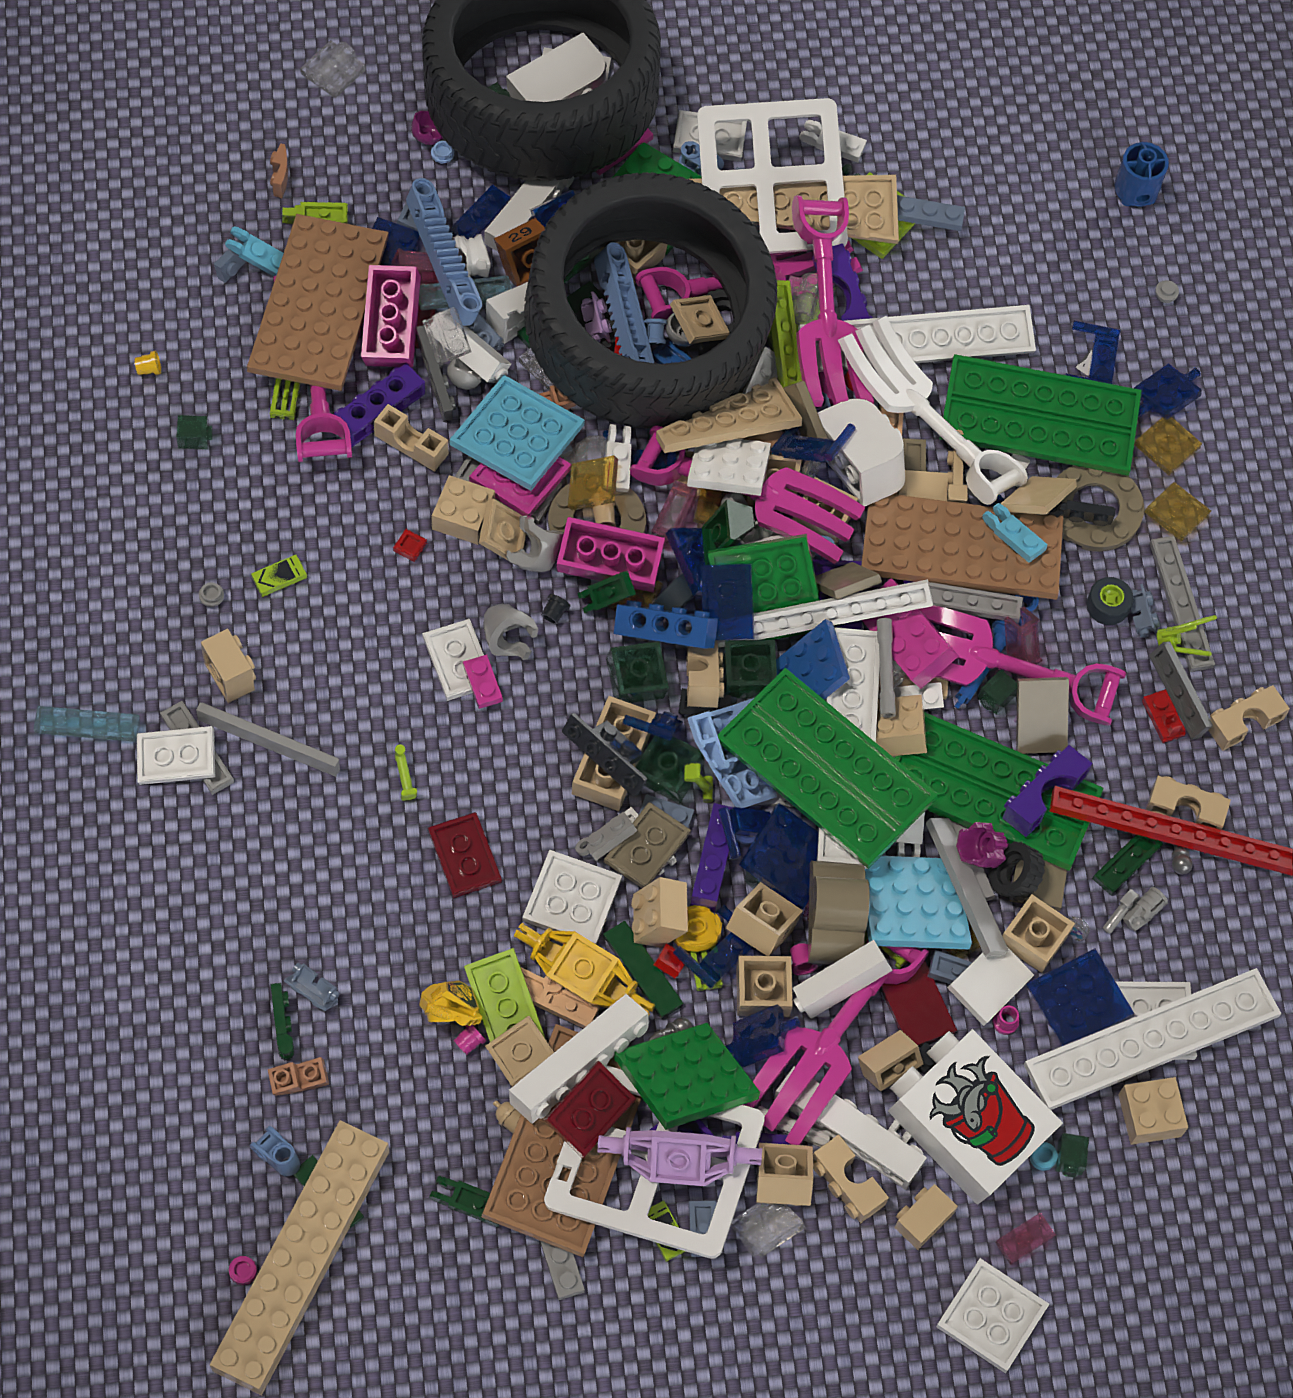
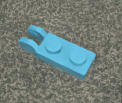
[225,226,284,277]
[982,503,1048,563]

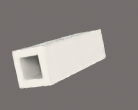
[428,312,511,383]
[792,940,893,1019]

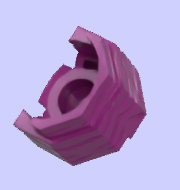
[956,822,1008,868]

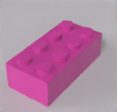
[361,265,421,368]
[557,517,665,593]
[862,578,959,689]

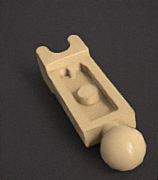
[947,429,967,504]

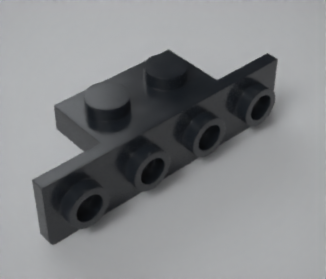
[562,713,648,797]

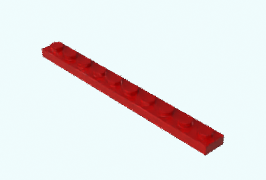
[1049,786,1293,876]

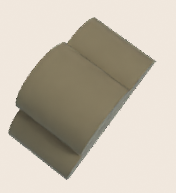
[808,861,870,965]

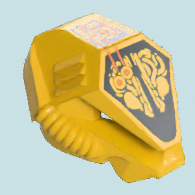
[419,980,482,1026]

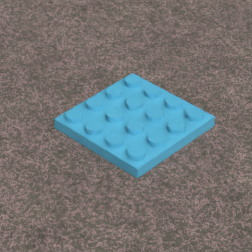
[450,375,585,491]
[865,856,972,949]

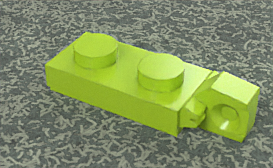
[282,202,347,224]

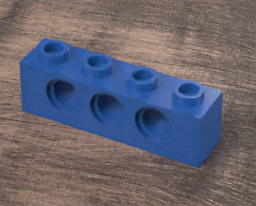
[613,600,718,649]

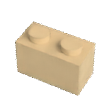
[858,1030,923,1092]
[894,1184,958,1250]

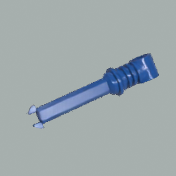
[954,595,1039,709]

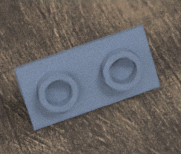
[467,313,504,350]
[1131,584,1161,638]
[284,963,340,1011]

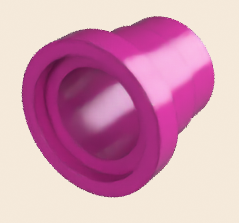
[790,943,818,975]
[993,1005,1019,1035]
[453,1025,486,1055]

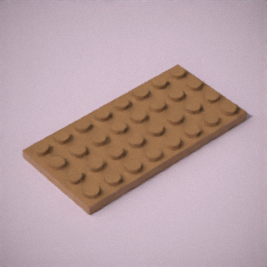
[247,214,389,391]
[861,494,1063,600]
[481,1024,642,1257]

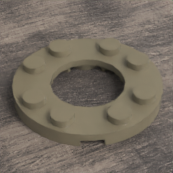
[1057,465,1144,552]
[548,476,646,533]

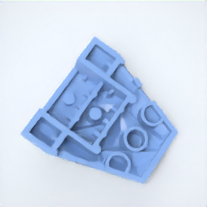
[687,698,777,809]

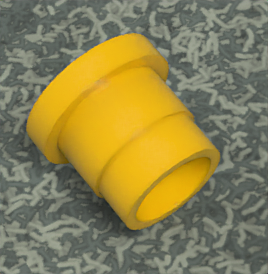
[134,350,161,375]

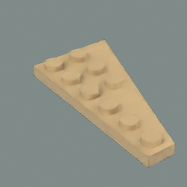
[656,377,802,453]

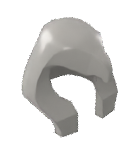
[506,516,564,572]
[483,604,538,660]

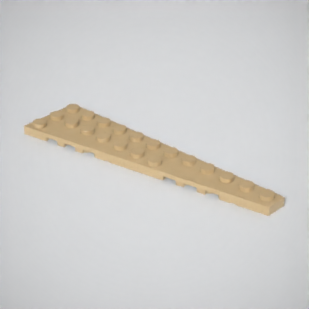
[690,175,899,244]

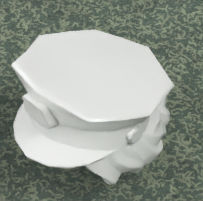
[452,234,491,278]

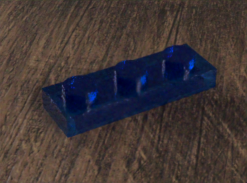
[449,184,511,239]

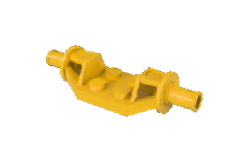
[514,923,655,1017]

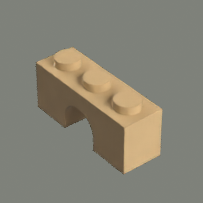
[374,404,448,472]
[686,642,724,708]
[1208,685,1290,751]
[1146,776,1231,830]
[813,1135,889,1224]

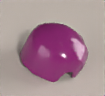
[411,111,444,145]

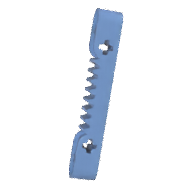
[406,178,482,326]
[594,242,654,363]

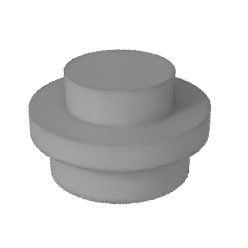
[1155,280,1179,303]
[199,582,224,607]

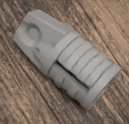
[1123,887,1168,931]

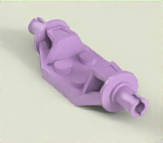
[598,1127,762,1186]

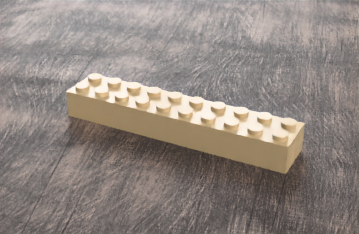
[210,1120,389,1396]

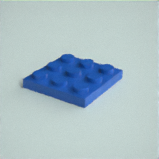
[773,619,850,700]

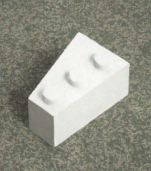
[486,282,528,344]

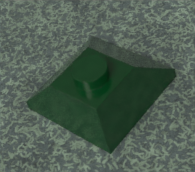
[702,499,755,567]

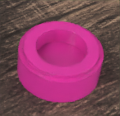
[229,1256,257,1285]

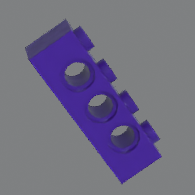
[333,363,425,448]

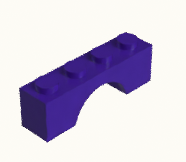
[812,243,873,321]
[1002,745,1093,837]
[690,803,739,913]

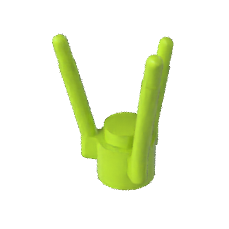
[1157,615,1217,656]

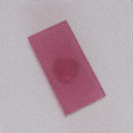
[995,1213,1056,1265]

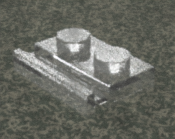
[423,307,472,366]

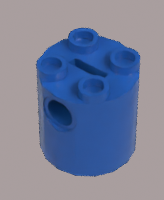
[1115,142,1169,207]

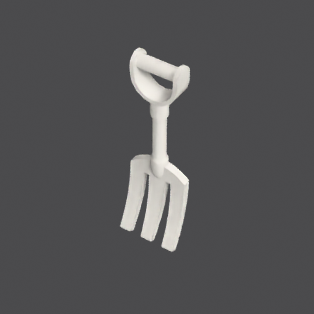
[838,316,1028,505]

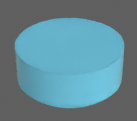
[1030,1142,1058,1171]

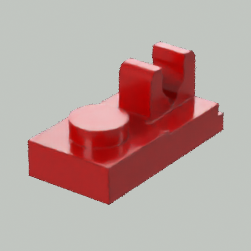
[1142,689,1186,743]

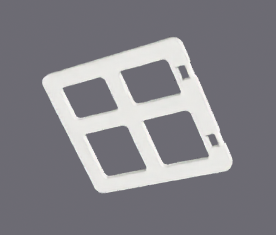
[697,98,848,254]
[544,1065,764,1259]

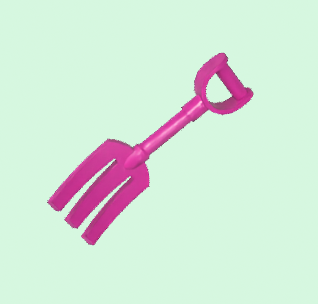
[792,195,874,407]
[635,240,863,320]
[274,276,352,462]
[629,426,865,564]
[892,605,1126,726]
[743,940,929,1145]

